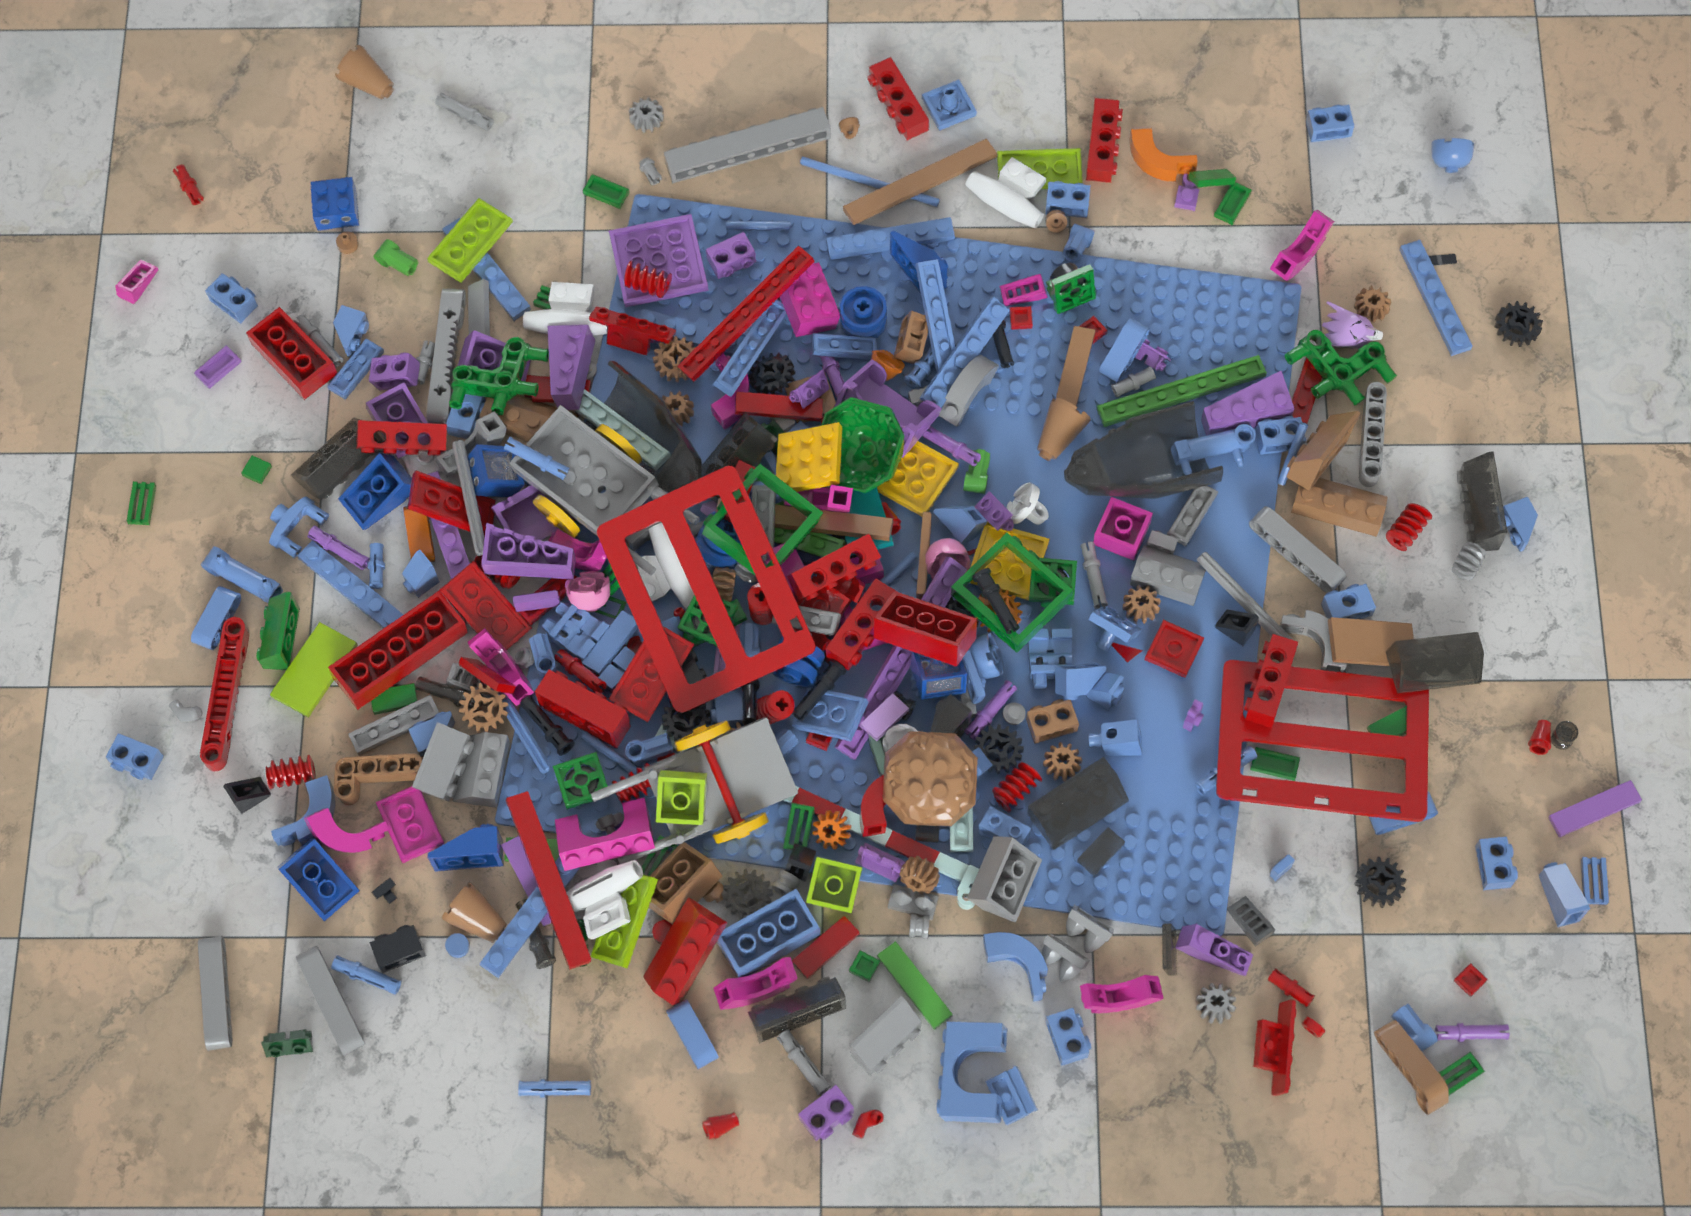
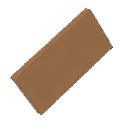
[1328,617,1418,668]

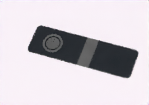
[1429,254,1457,266]

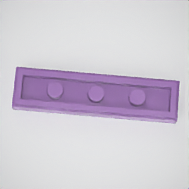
[1548,780,1642,838]
[501,836,551,927]

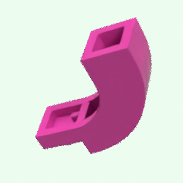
[1270,209,1335,281]
[711,353,750,430]
[784,485,853,513]
[548,529,607,571]
[467,629,534,706]
[304,808,389,853]
[713,957,798,1010]
[1080,975,1164,1013]

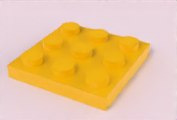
[776,422,842,492]
[877,441,959,517]
[970,522,1050,600]

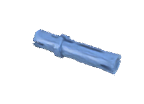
[504,437,570,480]
[1195,746,1257,795]
[331,955,402,995]
[518,1079,591,1098]

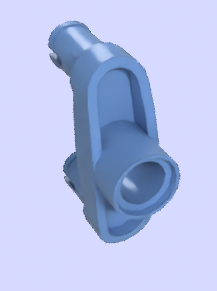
[269,496,329,559]

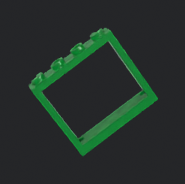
[702,464,823,576]
[951,533,1073,653]

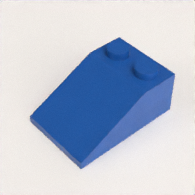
[890,231,948,294]
[338,453,412,530]
[428,824,504,871]
[277,837,360,921]

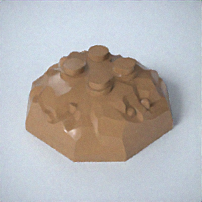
[883,731,978,827]

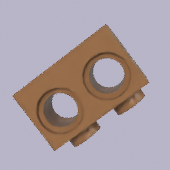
[894,311,928,364]
[1026,699,1079,744]

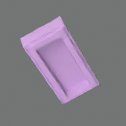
[860,693,909,741]

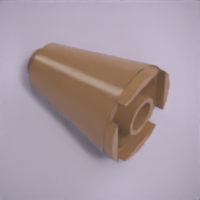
[335,45,394,99]
[1037,398,1091,461]
[441,881,507,943]

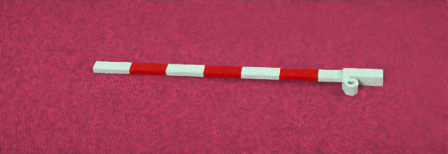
[655,724,979,910]

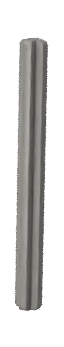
[452,440,485,556]
[1197,552,1298,648]

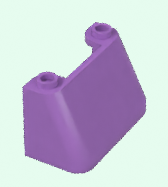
[835,359,942,458]
[491,485,576,540]

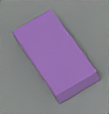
[194,345,242,389]
[513,590,560,612]

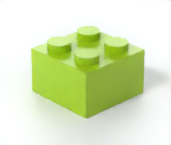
[656,770,707,825]
[806,857,862,913]

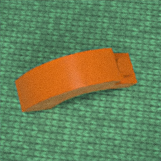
[1130,128,1198,181]

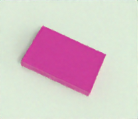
[376,786,445,863]

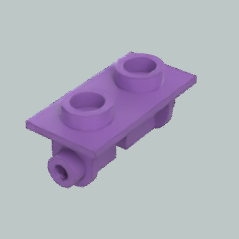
[1135,339,1171,371]
[789,369,830,408]
[975,491,1014,531]
[855,843,905,882]

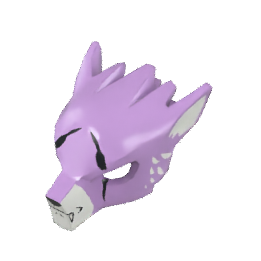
[1322,301,1383,349]

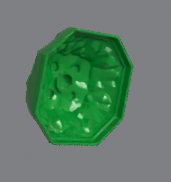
[821,397,905,493]

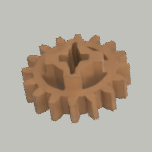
[653,336,696,382]
[459,683,508,733]

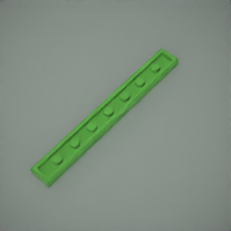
[1096,355,1267,427]

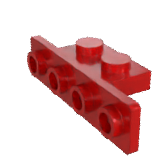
[589,307,676,356]
[1253,999,1297,1096]

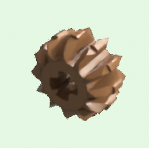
[1354,285,1391,323]
[658,391,694,428]
[712,567,736,602]
[1122,585,1161,624]
[1043,742,1082,782]
[899,856,940,895]

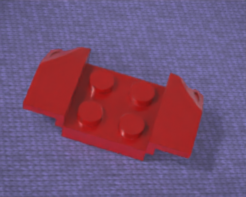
[781,563,865,652]

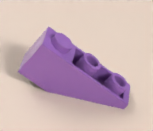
[1175,924,1253,976]

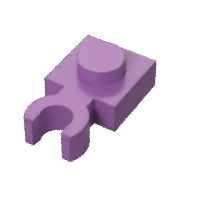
[1174,173,1199,211]
[1183,699,1204,732]

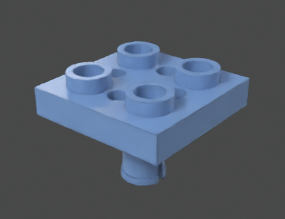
[922,79,977,131]
[1088,606,1142,651]

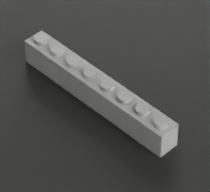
[664,107,831,184]

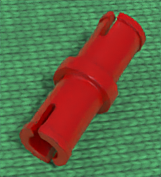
[173,164,204,205]
[1267,968,1315,1008]

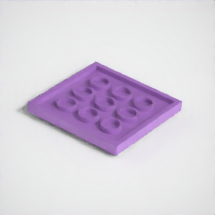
[609,214,709,307]

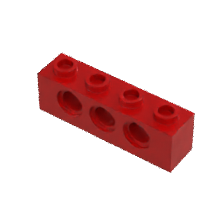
[867,57,929,140]
[1086,98,1123,183]
[356,420,447,456]
[787,534,881,601]
[826,578,898,671]
[1244,634,1299,728]

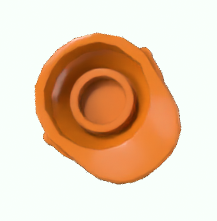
[871,350,905,381]

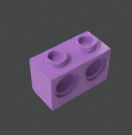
[706,232,756,279]
[369,352,420,391]
[798,1085,854,1141]

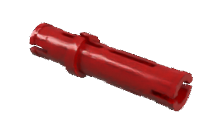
[555,649,607,693]

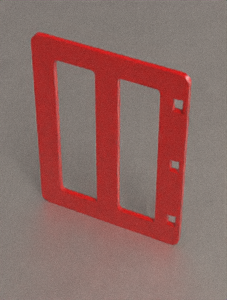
[597,466,816,713]
[1216,660,1429,822]

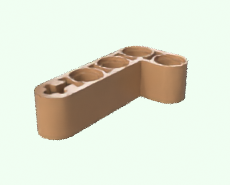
[334,754,422,805]
[1374,1020,1449,1115]

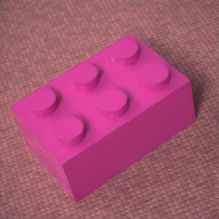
[780,262,841,337]

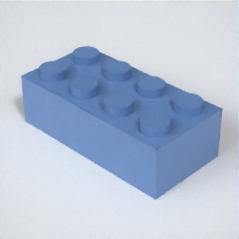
[717,889,820,978]

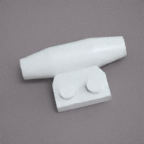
[966,157,1046,228]
[523,282,608,336]
[636,523,694,609]
[566,860,643,940]

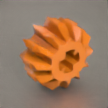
[812,810,852,850]

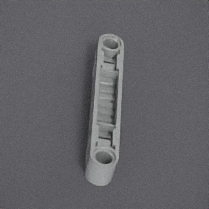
[427,288,466,424]

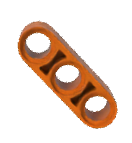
[403,506,435,562]

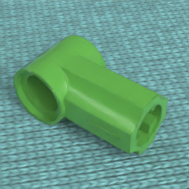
[373,239,418,276]
[963,449,990,494]

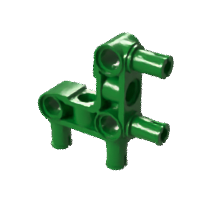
[1284,330,1398,406]
[449,337,549,415]

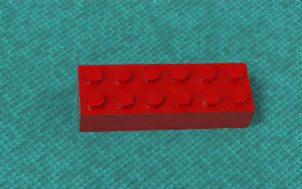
[328,591,468,710]

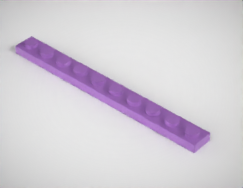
[834,557,967,760]

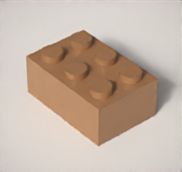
[649,842,722,925]

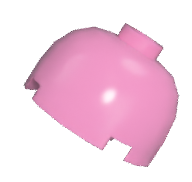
[925,538,971,579]
[565,571,610,612]

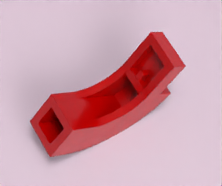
[860,775,887,837]

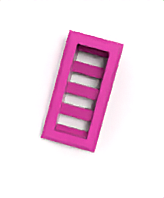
[115,259,158,304]
[1000,274,1048,306]

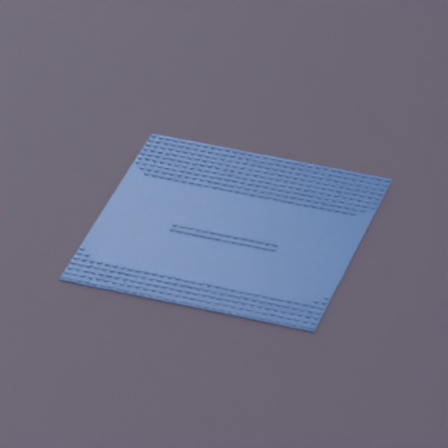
[495,194,1301,937]

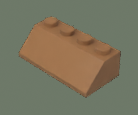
[479,395,579,442]
[1286,411,1361,490]
[1291,478,1388,537]

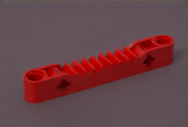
[200,617,250,772]

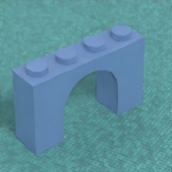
[937,1022,1008,1123]

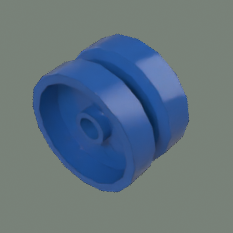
[840,286,887,338]
[695,511,742,568]
[772,637,825,688]

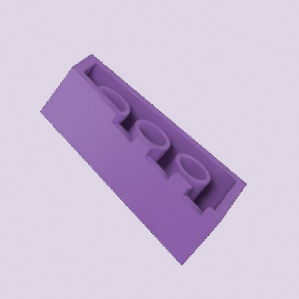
[548,325,595,410]
[1201,371,1294,435]
[482,523,576,579]

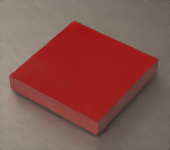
[1144,619,1204,678]

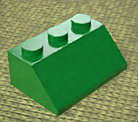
[256,592,300,670]

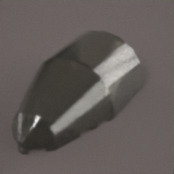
[584,361,702,492]
[1064,401,1223,499]

